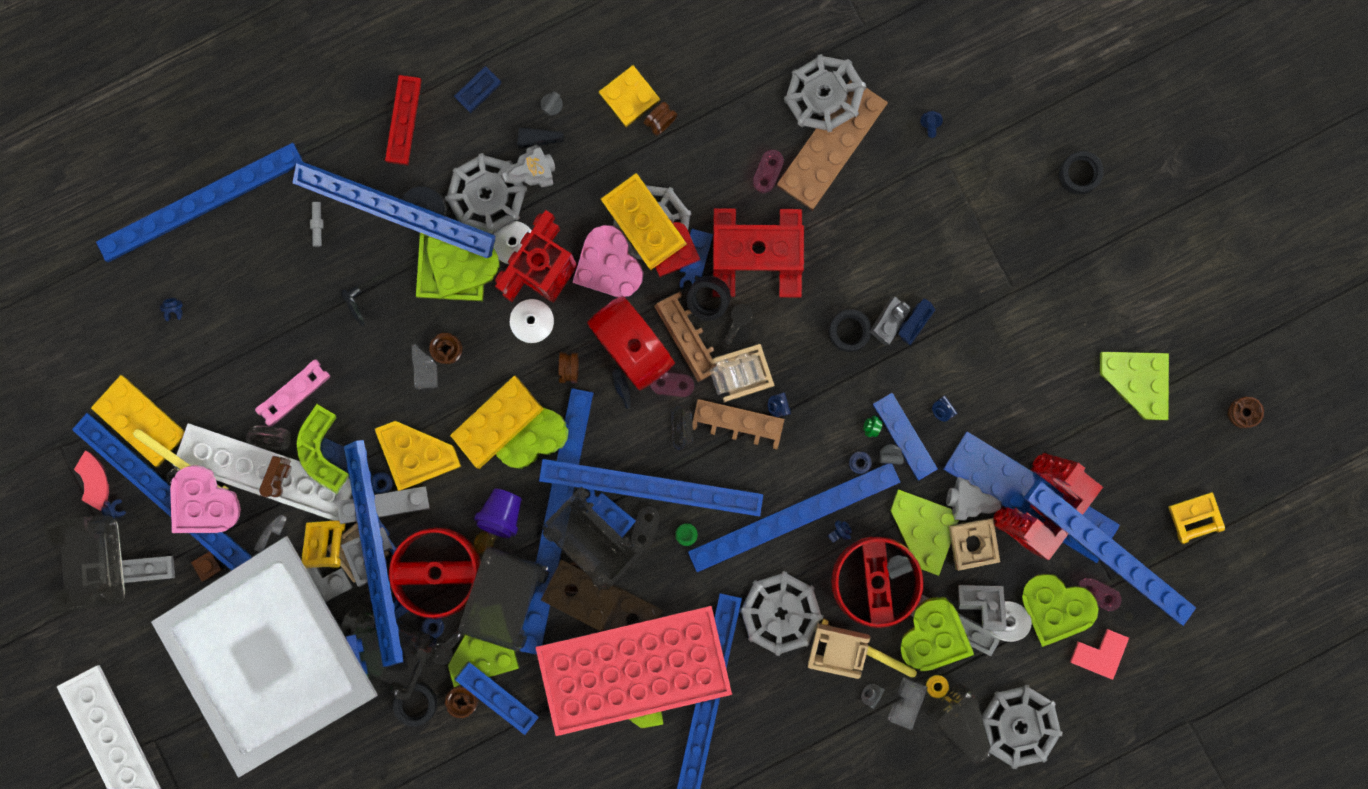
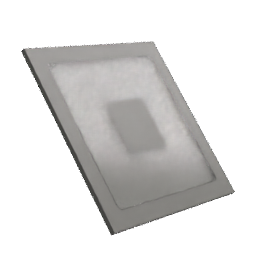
[151,536,378,778]

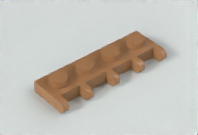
[654,292,720,382]
[691,399,784,449]

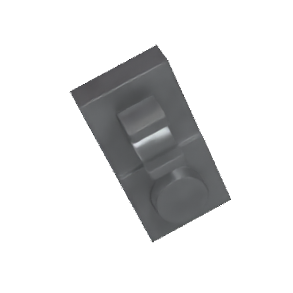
[869,296,910,345]

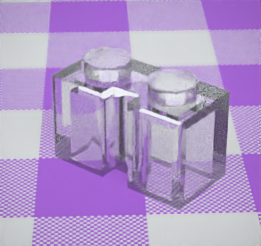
[710,353,765,395]
[888,677,928,730]

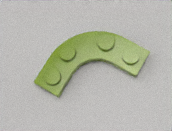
[297,404,349,494]

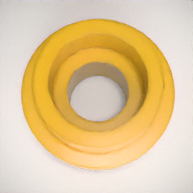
[926,675,949,698]

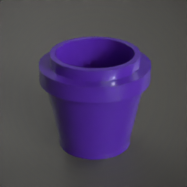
[474,488,522,538]

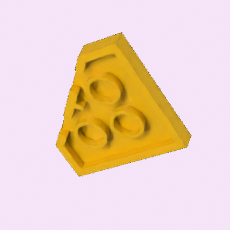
[375,421,462,491]

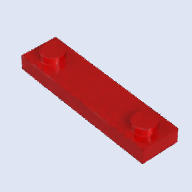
[385,75,422,165]

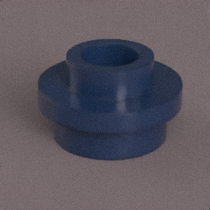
[849,452,872,474]
[371,473,393,494]
[422,618,444,638]

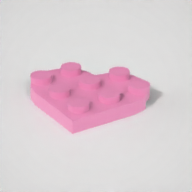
[572,225,643,297]
[170,465,241,533]

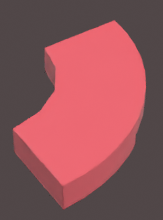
[74,450,109,511]

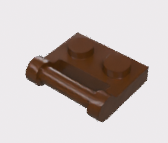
[259,456,292,498]

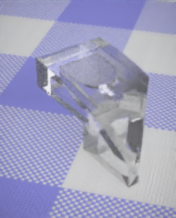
[412,345,438,389]
[254,515,287,552]

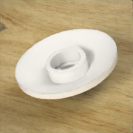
[493,221,531,264]
[510,299,554,343]
[989,601,1032,642]

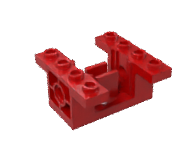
[713,209,804,298]
[495,210,577,303]
[993,453,1103,560]

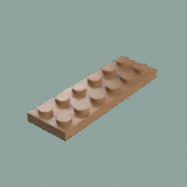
[777,80,888,211]

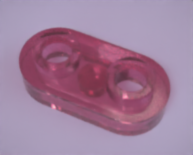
[753,150,784,193]
[650,373,694,397]
[1078,578,1121,611]

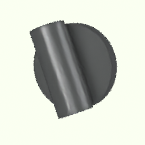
[541,91,563,116]
[880,444,904,464]
[887,555,913,579]
[861,684,885,709]

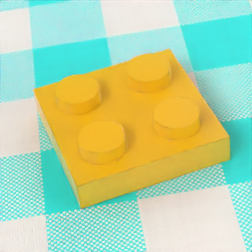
[599,65,660,127]

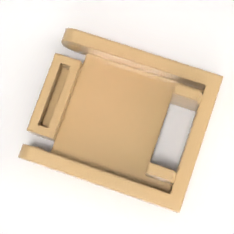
[710,344,774,402]
[808,624,871,679]

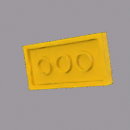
[601,173,687,270]
[91,375,185,467]
[450,376,544,469]

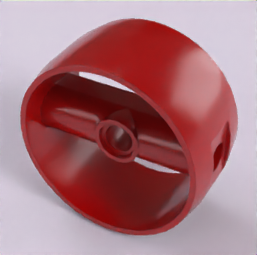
[587,295,675,391]
[389,528,482,619]
[831,537,924,628]

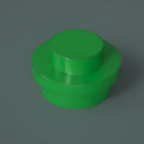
[863,416,882,437]
[675,524,698,546]

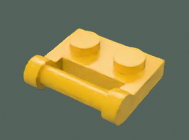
[1168,492,1225,544]
[301,521,345,568]

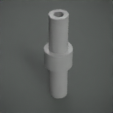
[310,202,323,247]

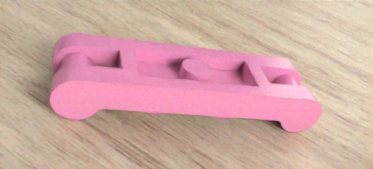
[255,359,331,427]

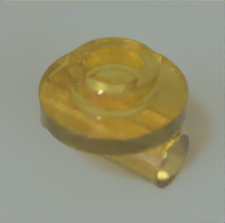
[474,531,497,557]

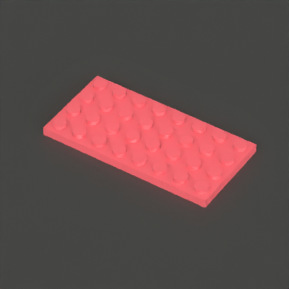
[536,606,732,736]

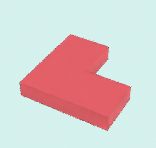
[1070,629,1129,680]

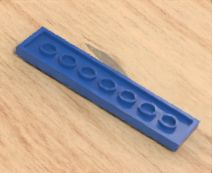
[943,432,1120,563]

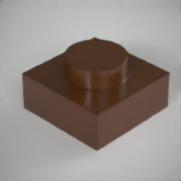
[191,551,224,582]

